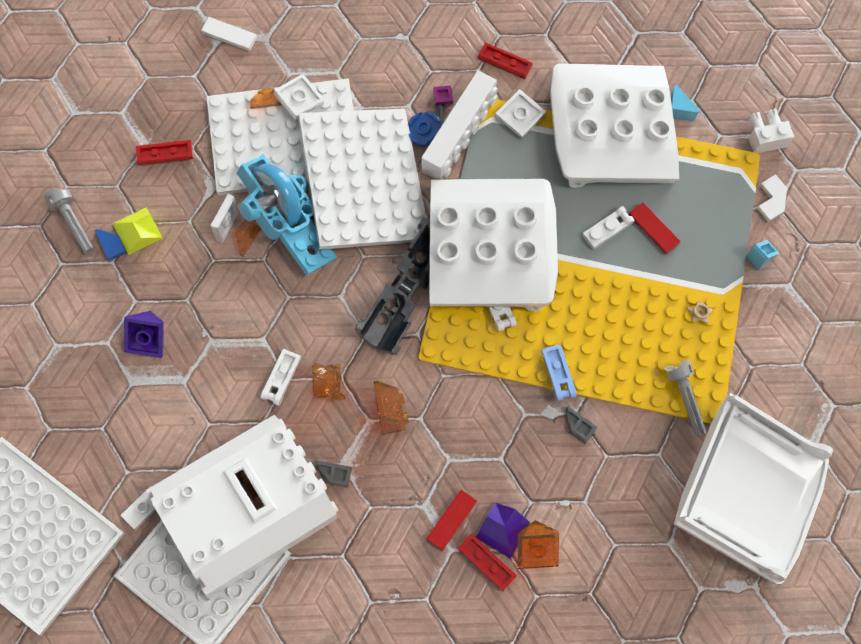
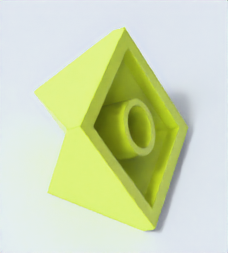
[112,207,163,255]

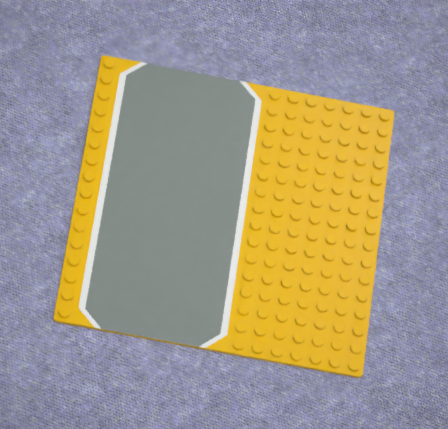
[418,99,760,424]

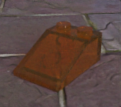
[373,381,409,435]

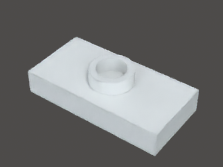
[121,486,156,530]

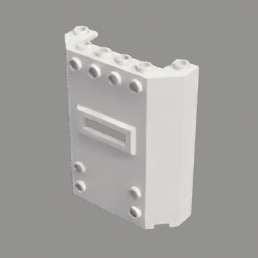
[146,415,339,599]

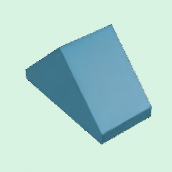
[670,85,700,121]
[746,240,780,270]

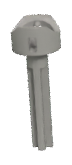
[44,188,94,254]
[664,360,706,436]

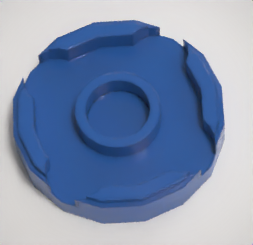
[408,111,442,147]

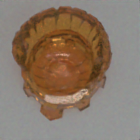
[312,363,346,401]

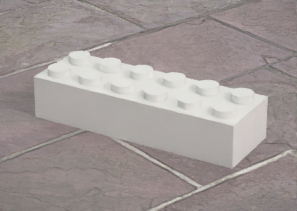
[422,70,498,180]

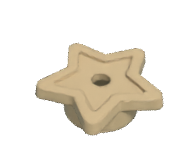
[688,300,713,323]

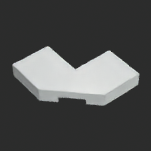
[757,174,787,223]

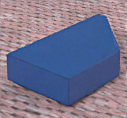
[95,229,126,261]

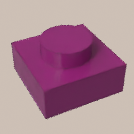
[433,85,453,106]

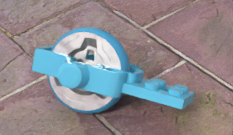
[236,154,337,276]

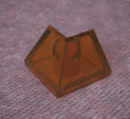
[517,520,559,569]

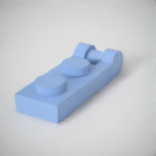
[541,344,577,402]

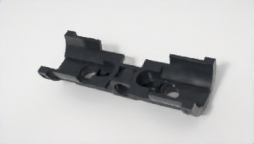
[355,217,430,355]

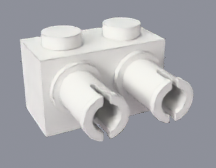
[748,109,794,153]

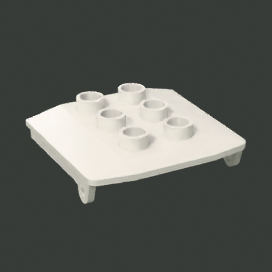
[550,64,679,188]
[430,179,558,311]
[674,393,833,584]

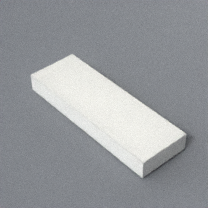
[201,17,257,52]

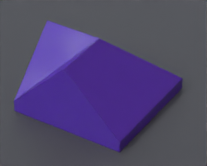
[124,311,164,358]
[476,503,530,558]

